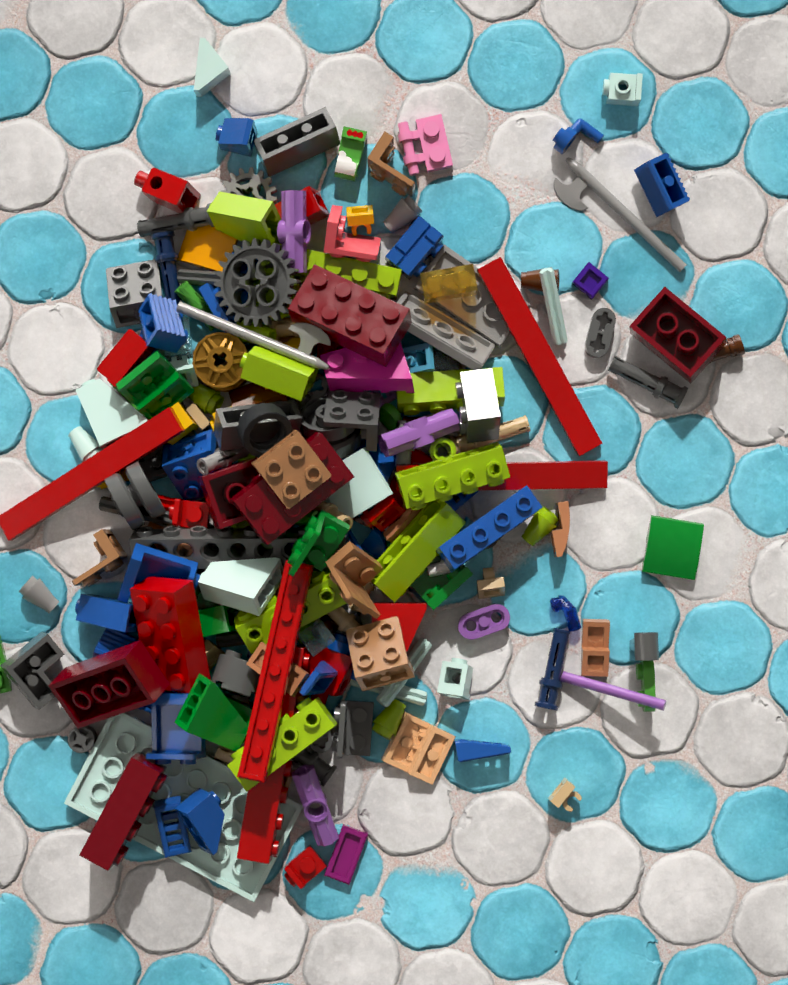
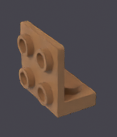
[367,131,416,197]
[251,430,331,509]
[72,529,127,587]
[325,541,383,619]
[346,616,415,691]

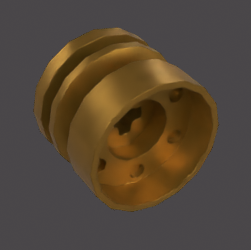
[192,332,249,392]

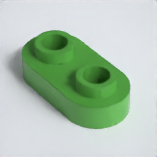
[636,660,656,712]

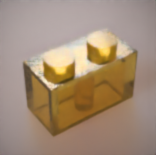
[420,264,478,304]

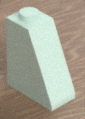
[76,379,148,449]
[198,557,284,616]

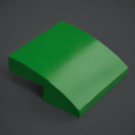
[116,351,194,420]
[642,515,704,580]

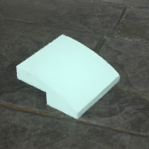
[328,447,393,518]

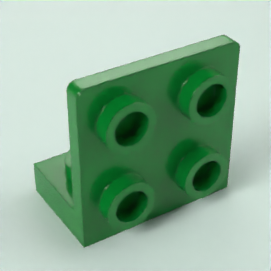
[287,509,350,576]
[411,555,473,610]

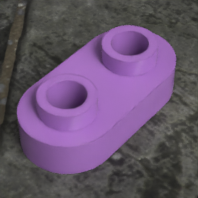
[458,604,510,640]

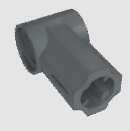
[630,632,659,661]

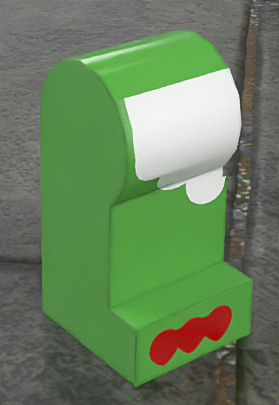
[334,126,367,181]

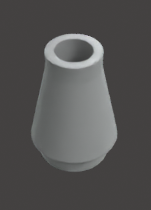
[383,195,422,233]
[18,575,59,613]

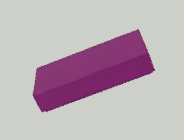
[324,824,368,885]

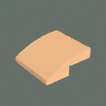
[381,711,456,785]

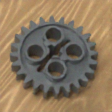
[214,238,301,327]

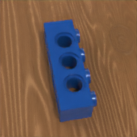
[436,485,542,573]

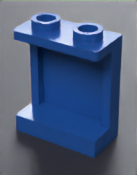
[117,543,200,603]
[146,692,206,765]

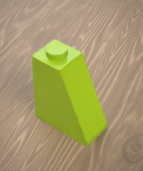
[207,191,282,251]
[239,346,319,401]

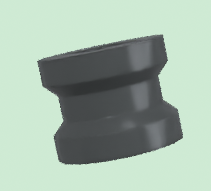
[68,725,98,753]

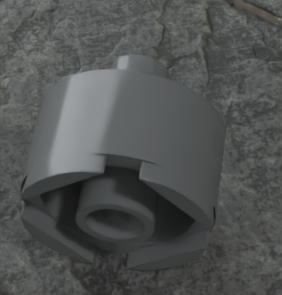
[211,650,260,698]

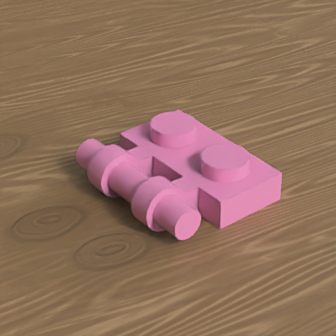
[397,114,453,176]

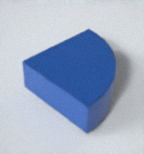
[361,527,388,559]

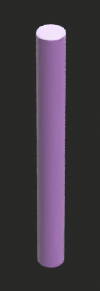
[561,671,666,711]

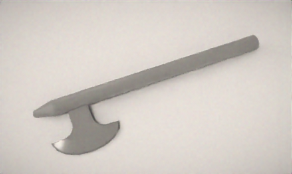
[554,157,687,272]
[176,302,331,370]

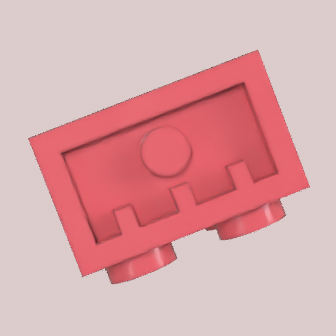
[324,205,381,262]

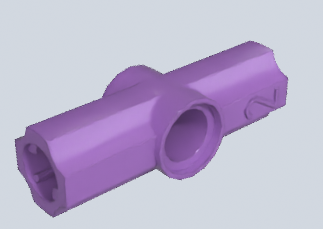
[277,190,311,273]
[378,409,460,457]
[291,764,339,847]

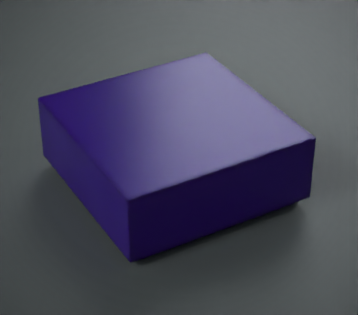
[571,262,609,300]

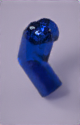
[550,595,581,631]

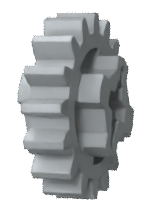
[220,167,278,203]

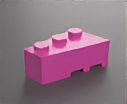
[320,342,415,393]

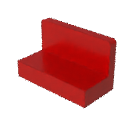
[97,329,155,388]

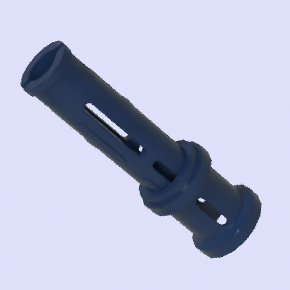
[151,231,182,304]
[534,628,570,711]

